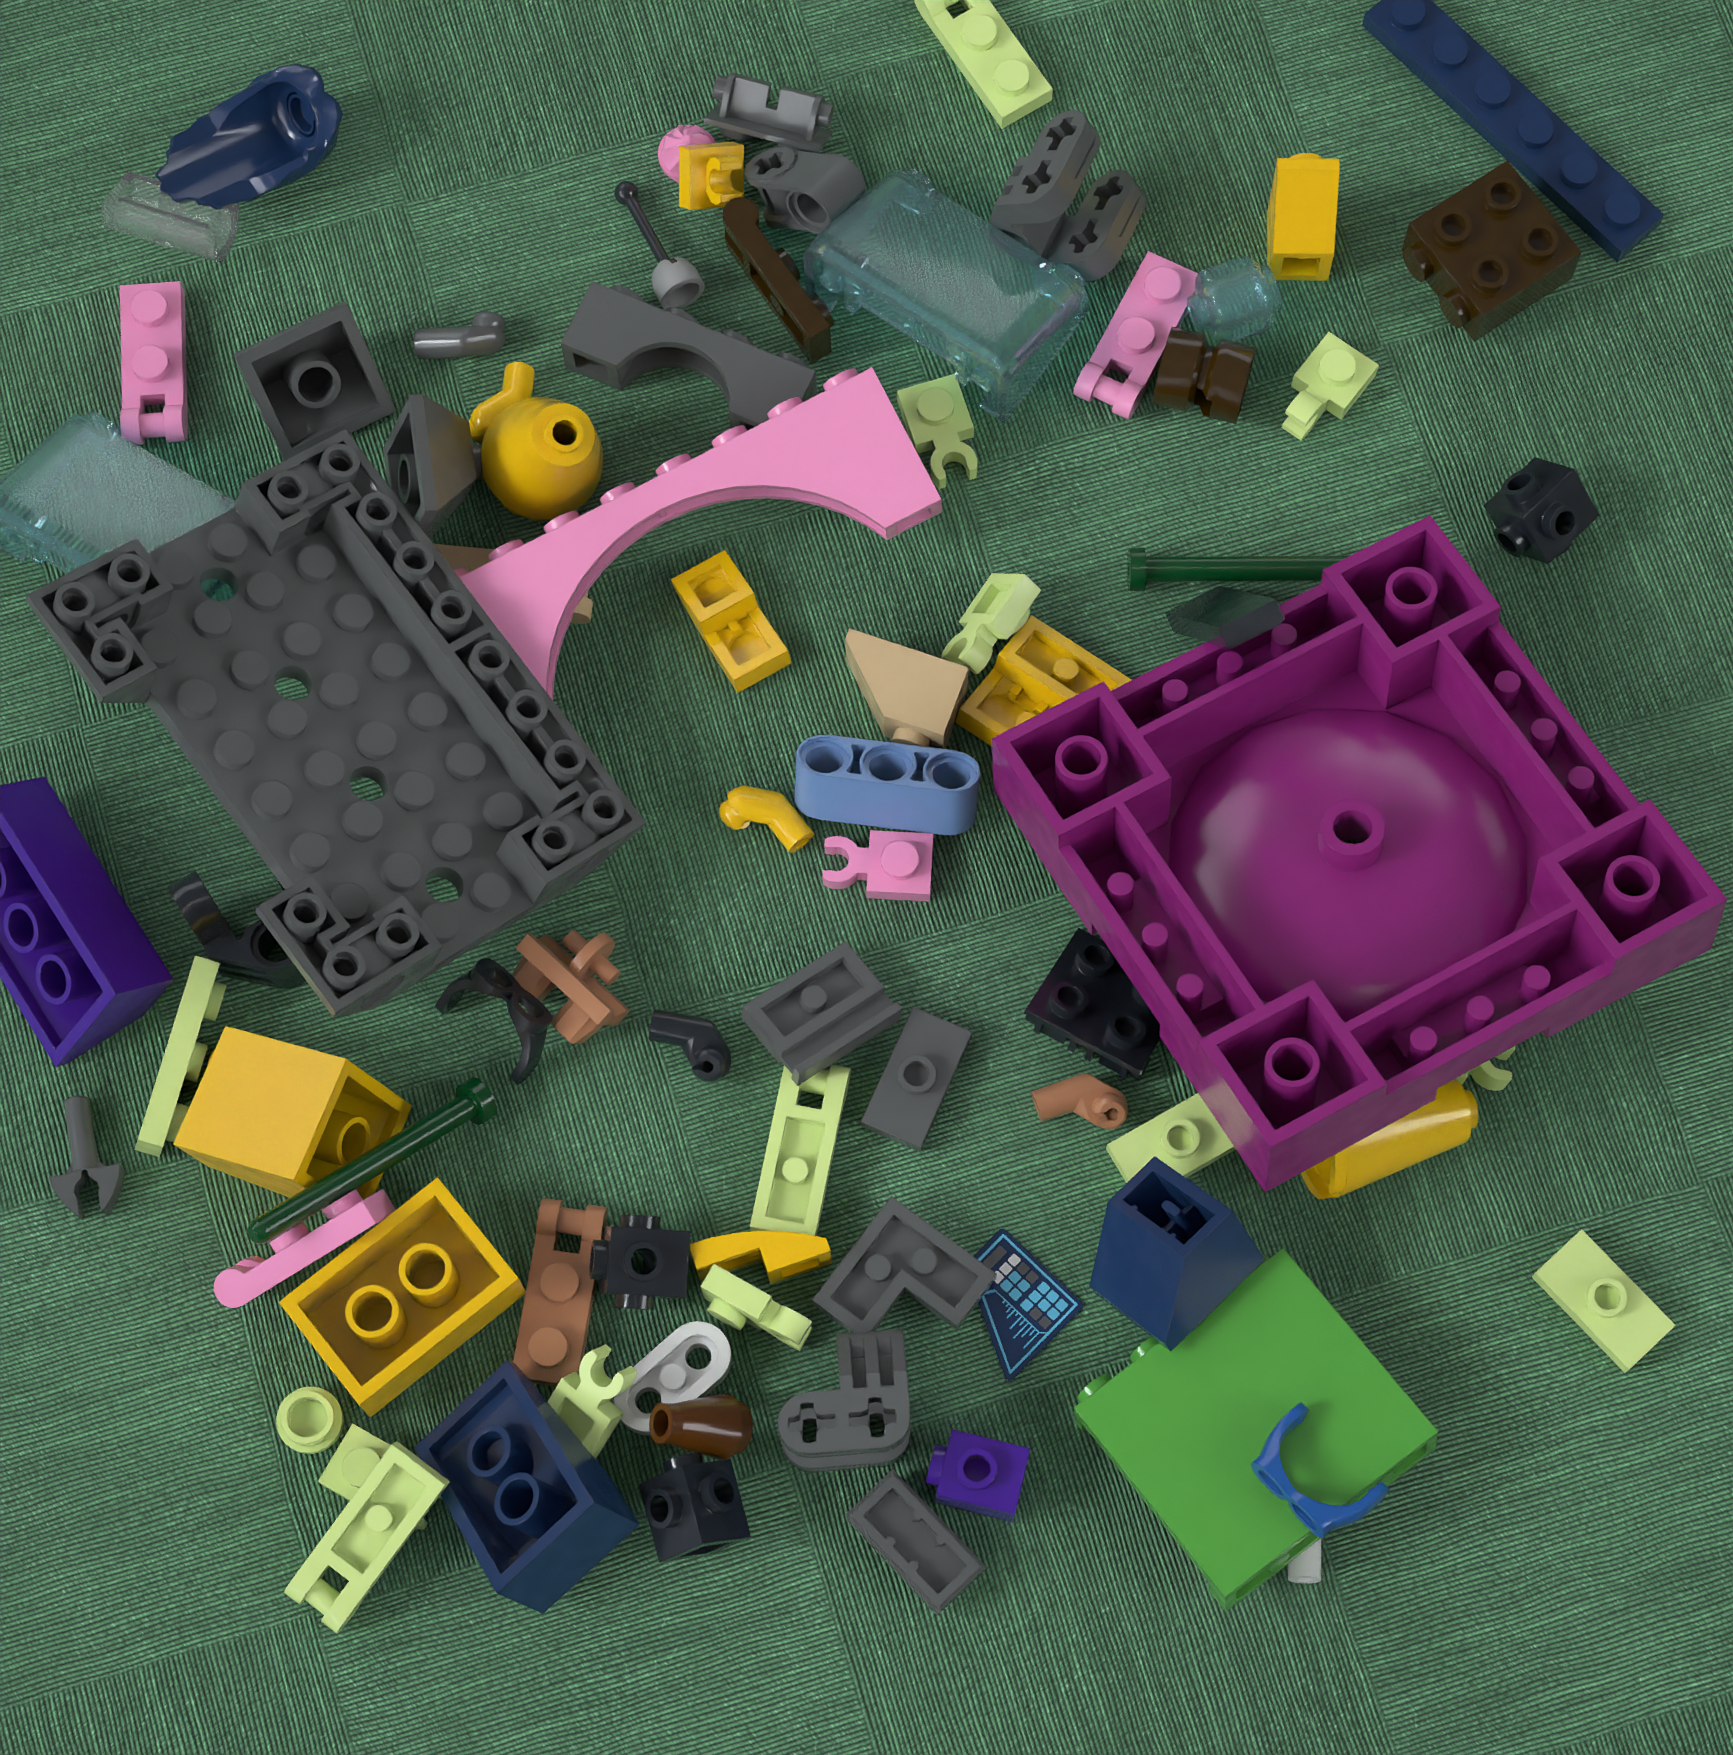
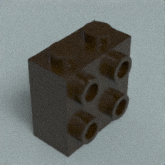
[1402,160,1582,342]

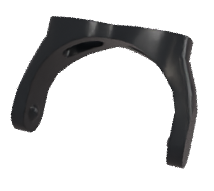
[435,958,553,1085]

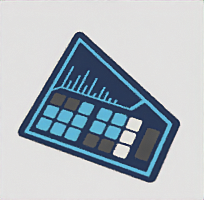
[973,1229,1083,1381]

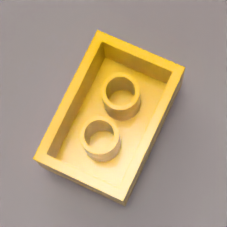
[279,1177,526,1418]

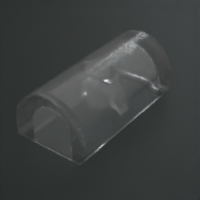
[102,171,239,262]

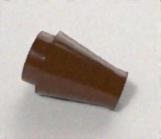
[649,1393,753,1460]

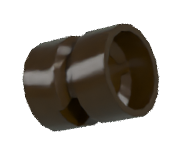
[1152,326,1256,424]

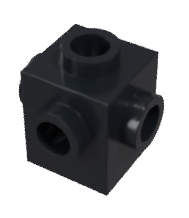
[1484,457,1599,564]
[589,1215,691,1310]
[639,1453,751,1563]

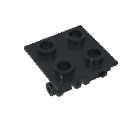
[1024,928,1161,1081]

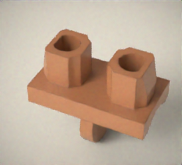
[512,929,630,1044]

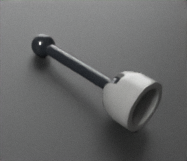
[614,181,705,310]

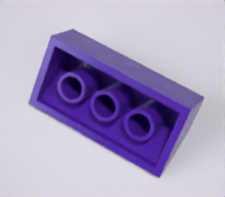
[0,776,174,1067]

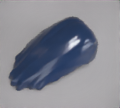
[155,64,343,210]

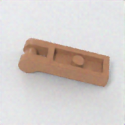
[513,1198,608,1387]

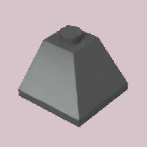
[383,394,482,539]

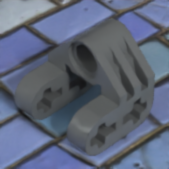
[986,110,1147,283]
[778,1329,911,1473]

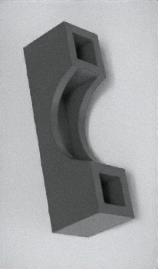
[561,281,817,431]

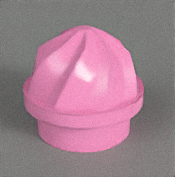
[658,125,716,183]

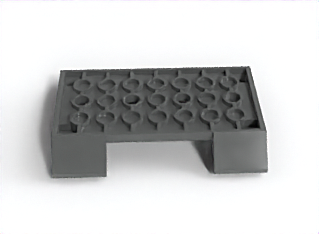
[25,429,646,1017]

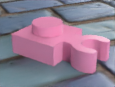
[822,830,933,901]

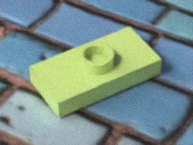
[1106,1093,1236,1183]
[1532,1229,1676,1373]

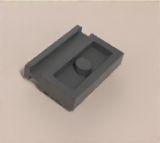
[741,941,902,1086]

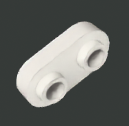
[614,1321,732,1435]

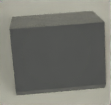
[233,301,396,461]

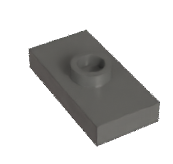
[861,1007,972,1152]
[845,1469,986,1616]

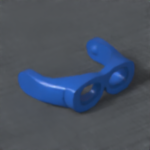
[1251,1402,1390,1538]

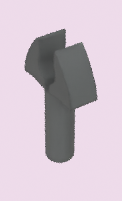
[49,1095,125,1220]

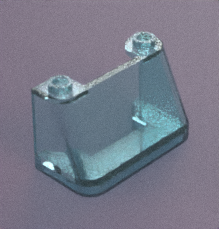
[803,168,1089,423]
[0,411,236,601]

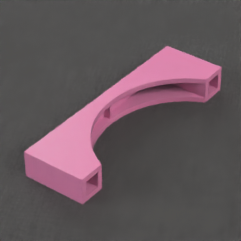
[453,367,942,700]

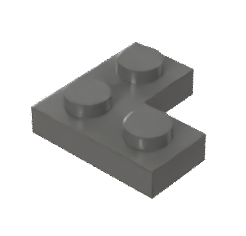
[812,1196,997,1333]

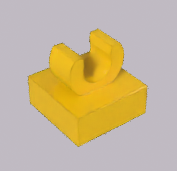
[679,142,744,210]

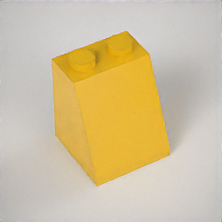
[173,1026,412,1210]

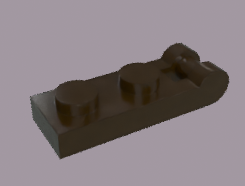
[723,197,834,364]

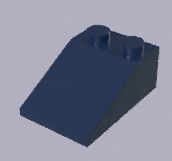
[414,1360,639,1614]

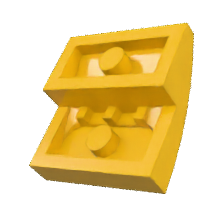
[955,615,1131,746]

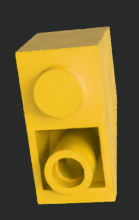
[1267,153,1340,281]

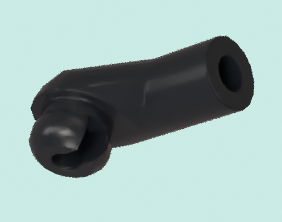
[649,1009,731,1082]

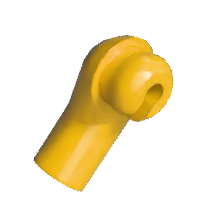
[469,362,535,444]

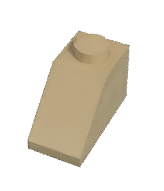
[845,628,969,749]

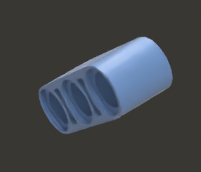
[794,735,980,835]

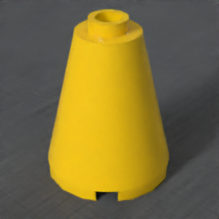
[480,397,603,521]
[1301,1079,1478,1199]

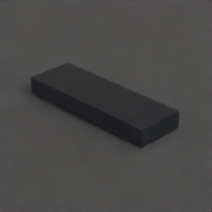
[1165,586,1285,649]

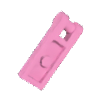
[1073,251,1203,420]
[120,281,188,446]
[214,1189,396,1308]

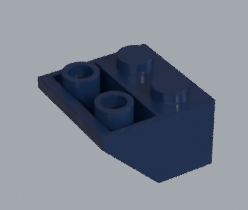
[1090,1156,1265,1352]

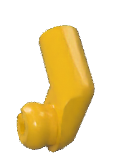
[719,785,814,853]

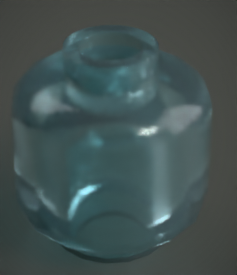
[1186,256,1282,343]

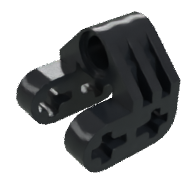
[168,871,306,989]

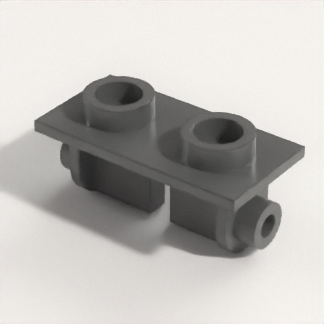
[704,72,835,153]

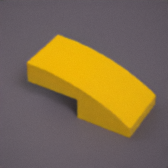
[671,550,791,693]
[689,1231,832,1285]

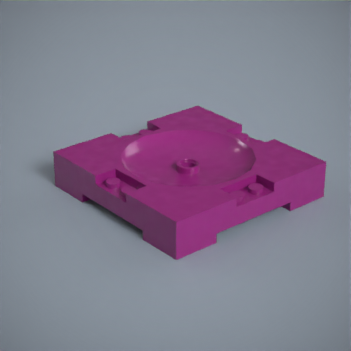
[992,515,1727,1192]

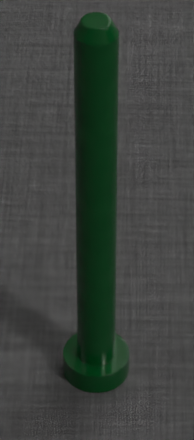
[1127,548,1351,591]
[247,1077,497,1244]

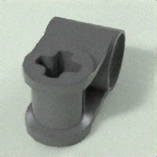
[744,147,866,234]

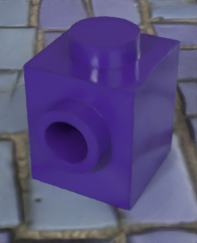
[926,1429,1030,1523]

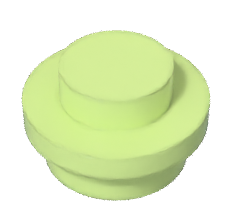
[276,1387,344,1454]

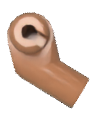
[1031,1073,1128,1130]

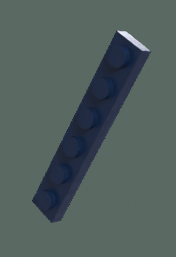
[1362,0,1664,263]

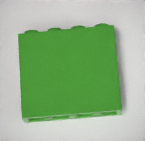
[1074,1248,1438,1612]

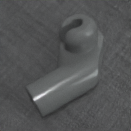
[414,311,506,359]

